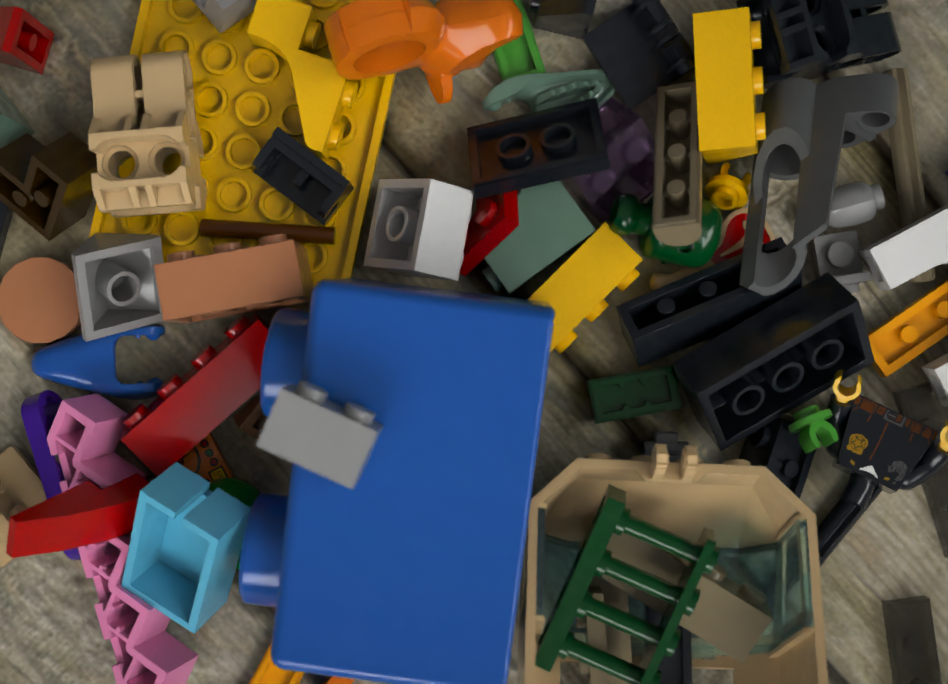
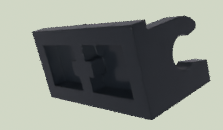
[252,127,354,226]

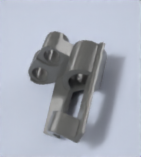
[739,73,899,296]

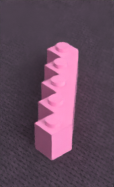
[46,393,199,684]

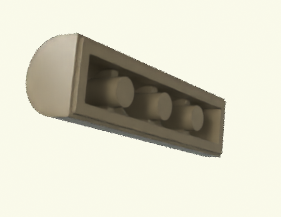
[652,81,702,246]

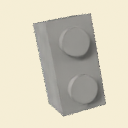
[256,380,384,489]

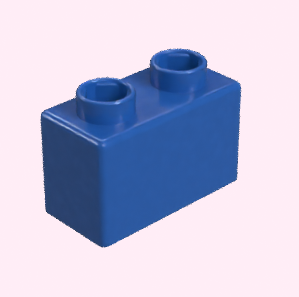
[239,278,555,684]

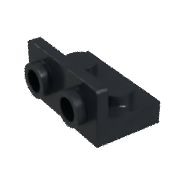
[739,418,820,499]

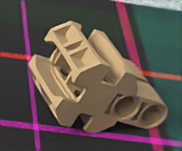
[88,50,207,218]

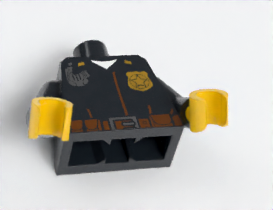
[825,370,948,509]

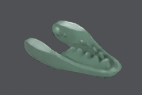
[481,69,616,112]

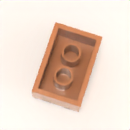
[154,234,313,324]

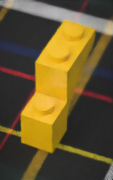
[246,0,358,160]

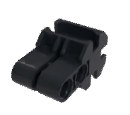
[736,0,902,89]

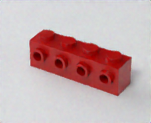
[120,312,270,477]

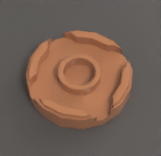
[0,257,81,343]

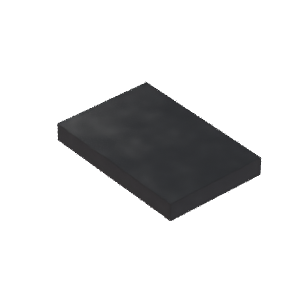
[467,98,611,199]

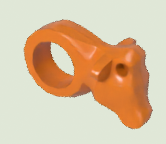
[324,0,523,104]

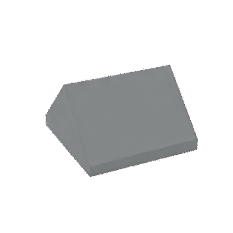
[71,233,164,342]

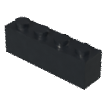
[616,237,802,367]

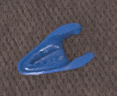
[31,323,165,400]

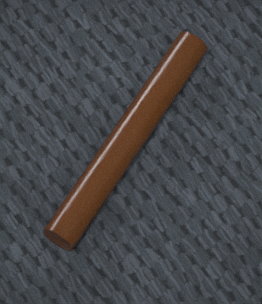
[200,219,336,245]

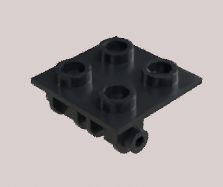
[581,0,695,111]

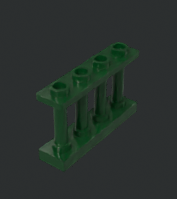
[535,484,720,684]

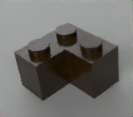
[0,131,98,241]

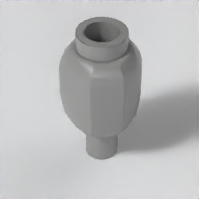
[828,181,885,228]

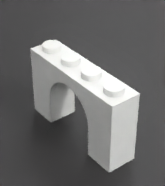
[859,204,948,407]

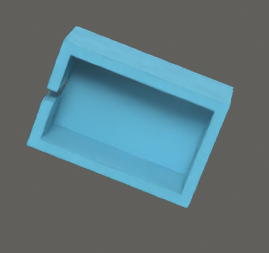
[121,462,251,634]

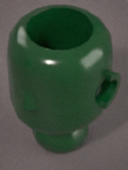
[608,193,723,268]

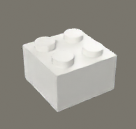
[363,178,474,281]

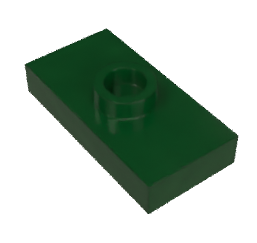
[586,365,682,424]

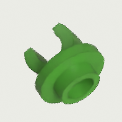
[788,404,838,453]

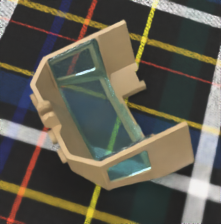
[517,444,828,684]

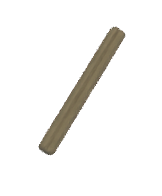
[882,68,936,283]

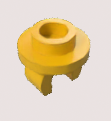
[705,162,752,210]

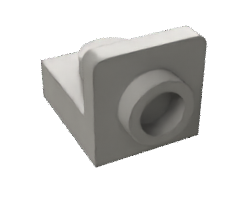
[809,230,872,293]

